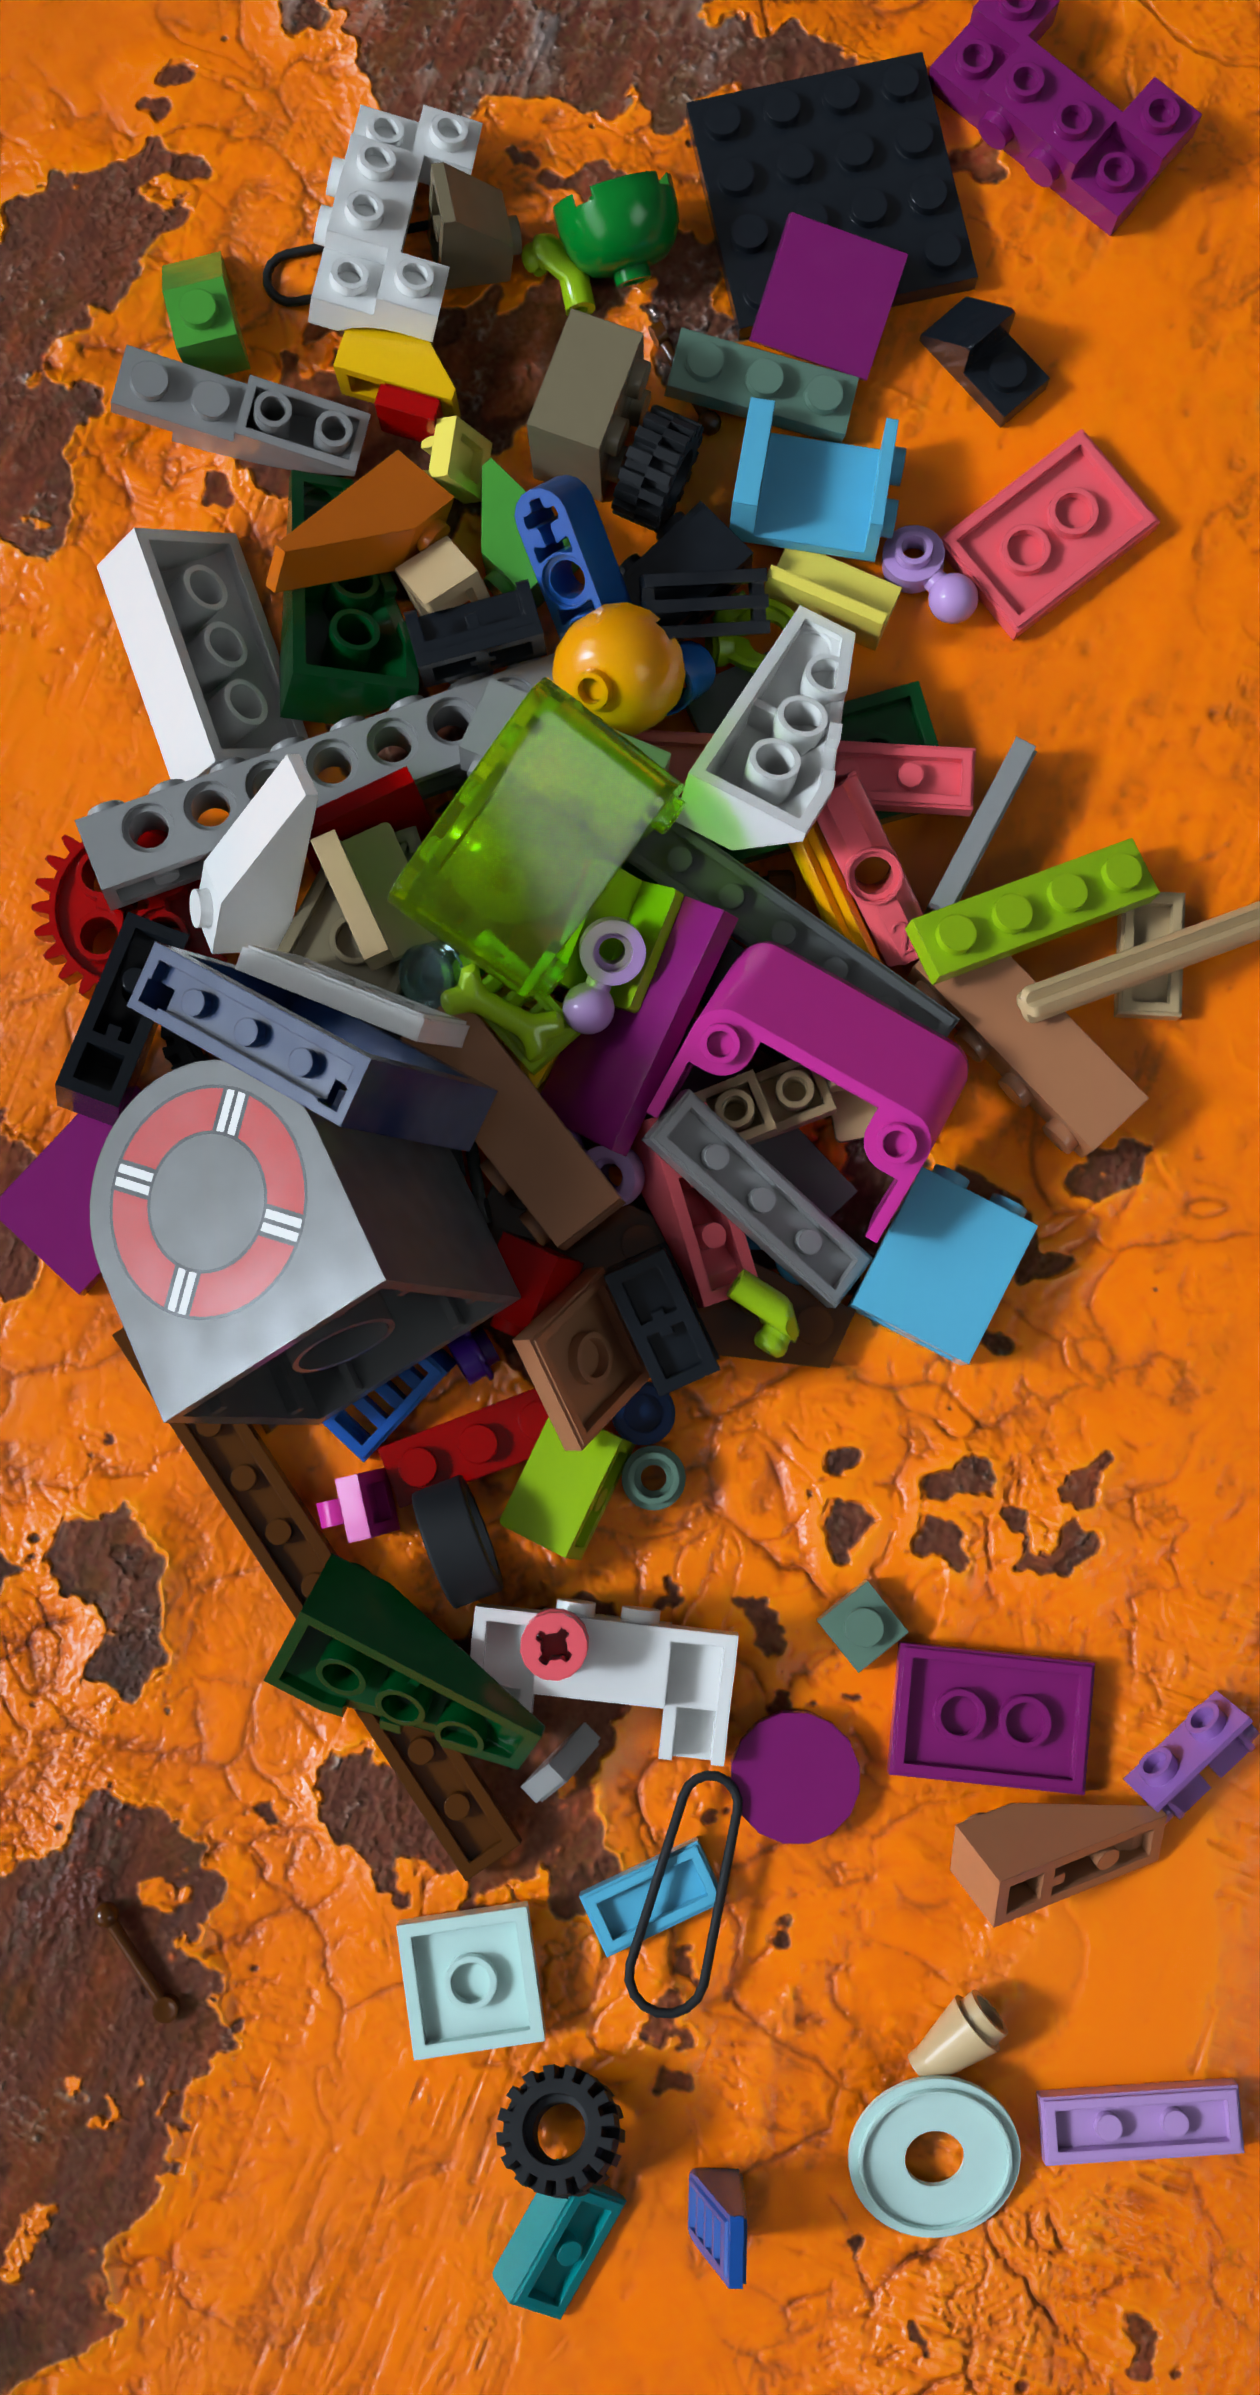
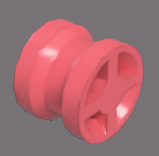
[520,1608,589,1681]

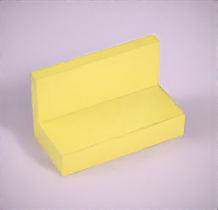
[764,548,902,651]

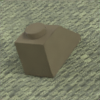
[427,162,522,290]

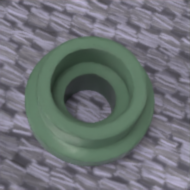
[622,1445,686,1510]

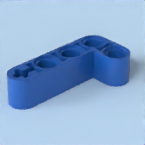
[515,475,716,717]

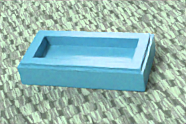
[579,1836,718,1957]

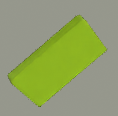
[544,858,684,1013]
[500,1417,636,1560]

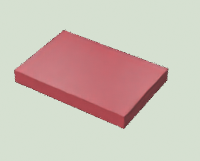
[941,429,1160,641]

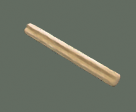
[1016,901,1260,1023]

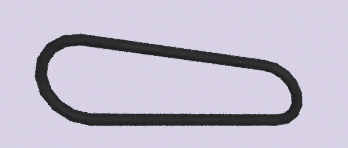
[624,1771,743,2019]

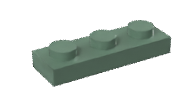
[664,327,859,443]

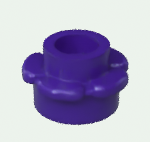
[447,1328,500,1385]

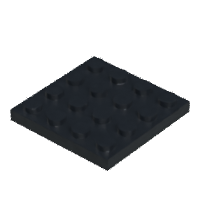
[686,52,978,340]

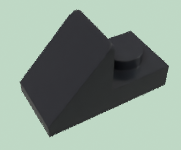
[919,296,1050,428]

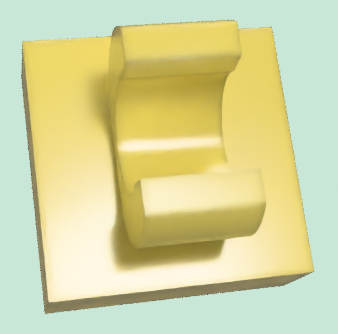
[421,416,492,504]

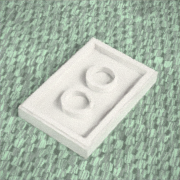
[235,945,470,1048]

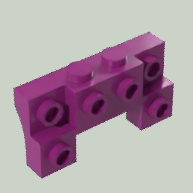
[928,0,1202,236]

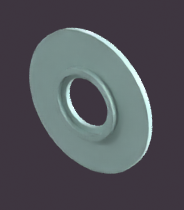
[848,2075,1021,2238]

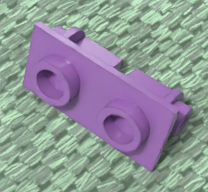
[1123,1690,1260,1823]

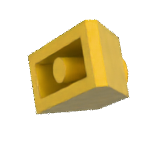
[333,327,461,418]

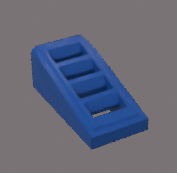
[322,1348,457,1462]
[688,2168,747,2289]

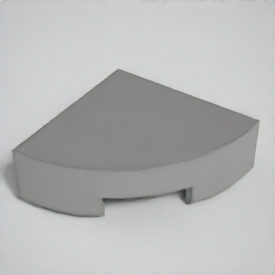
[521,1722,601,1803]

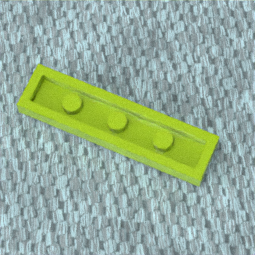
[905,838,1160,986]

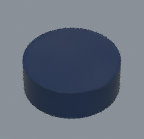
[612,1381,675,1445]

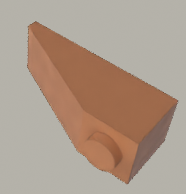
[950,1803,1167,1928]

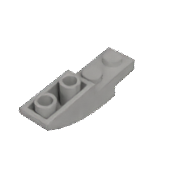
[110,345,371,476]

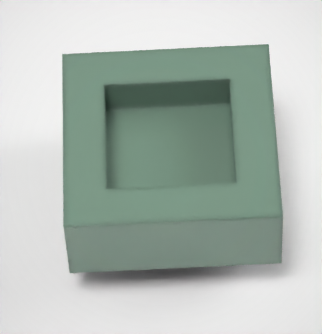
[816,1579,909,1673]

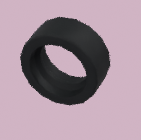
[412,1475,504,1609]

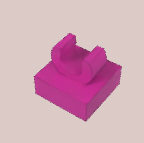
[316,1467,400,1543]

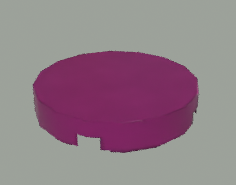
[731,1710,860,1844]

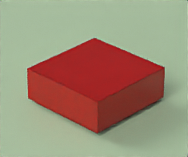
[374,383,443,442]

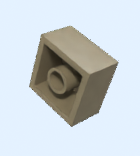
[527,308,651,502]

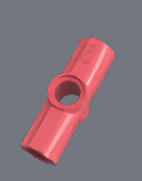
[816,771,924,968]

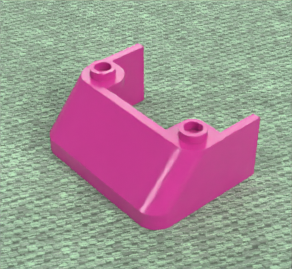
[646,941,969,1243]

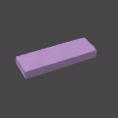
[1036,2078,1245,2166]

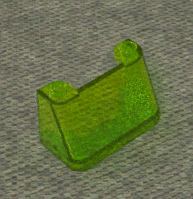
[387,677,686,1002]

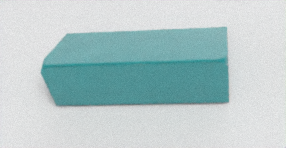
[492,2159,627,2320]

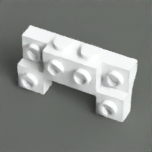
[308,104,483,343]
[470,1598,739,1766]

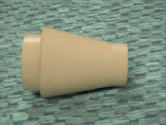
[908,1990,1008,2077]

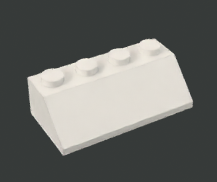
[97,528,309,781]

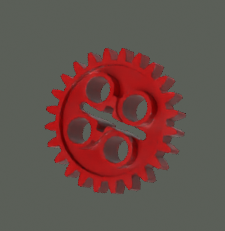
[31,829,228,1000]

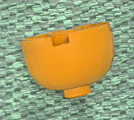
[552,602,686,737]

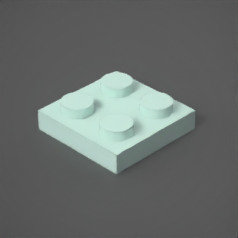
[396,1901,546,2061]

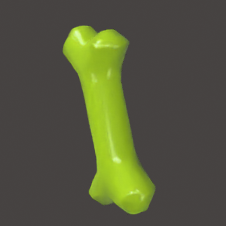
[440,963,565,1062]

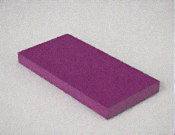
[541,880,739,1157]

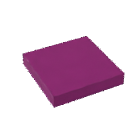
[749,212,908,381]

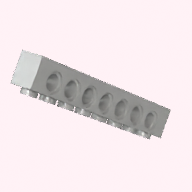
[74,653,562,911]

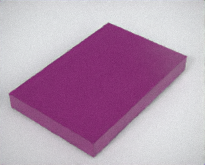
[0,1085,142,1296]
[887,1641,1095,1795]

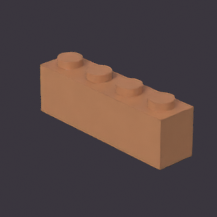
[907,956,1149,1158]
[400,1006,626,1251]

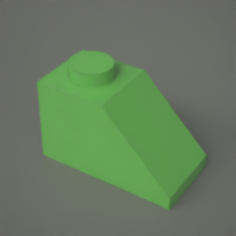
[162,251,251,376]
[481,458,580,609]

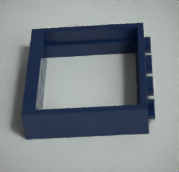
[127,941,498,1152]

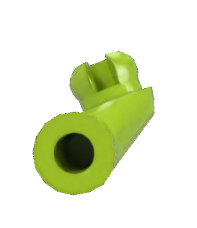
[521,233,596,316]
[727,1269,800,1358]

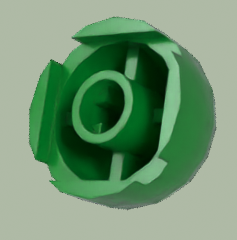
[553,171,679,288]

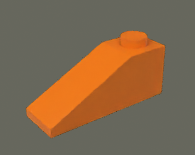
[266,450,455,593]

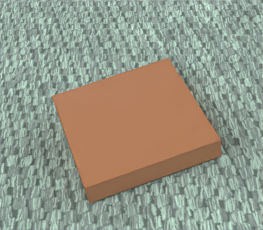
[512,1267,650,1451]

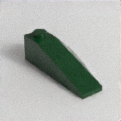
[280,470,419,725]
[263,1553,546,1770]

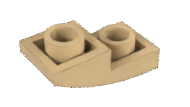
[694,1059,837,1145]

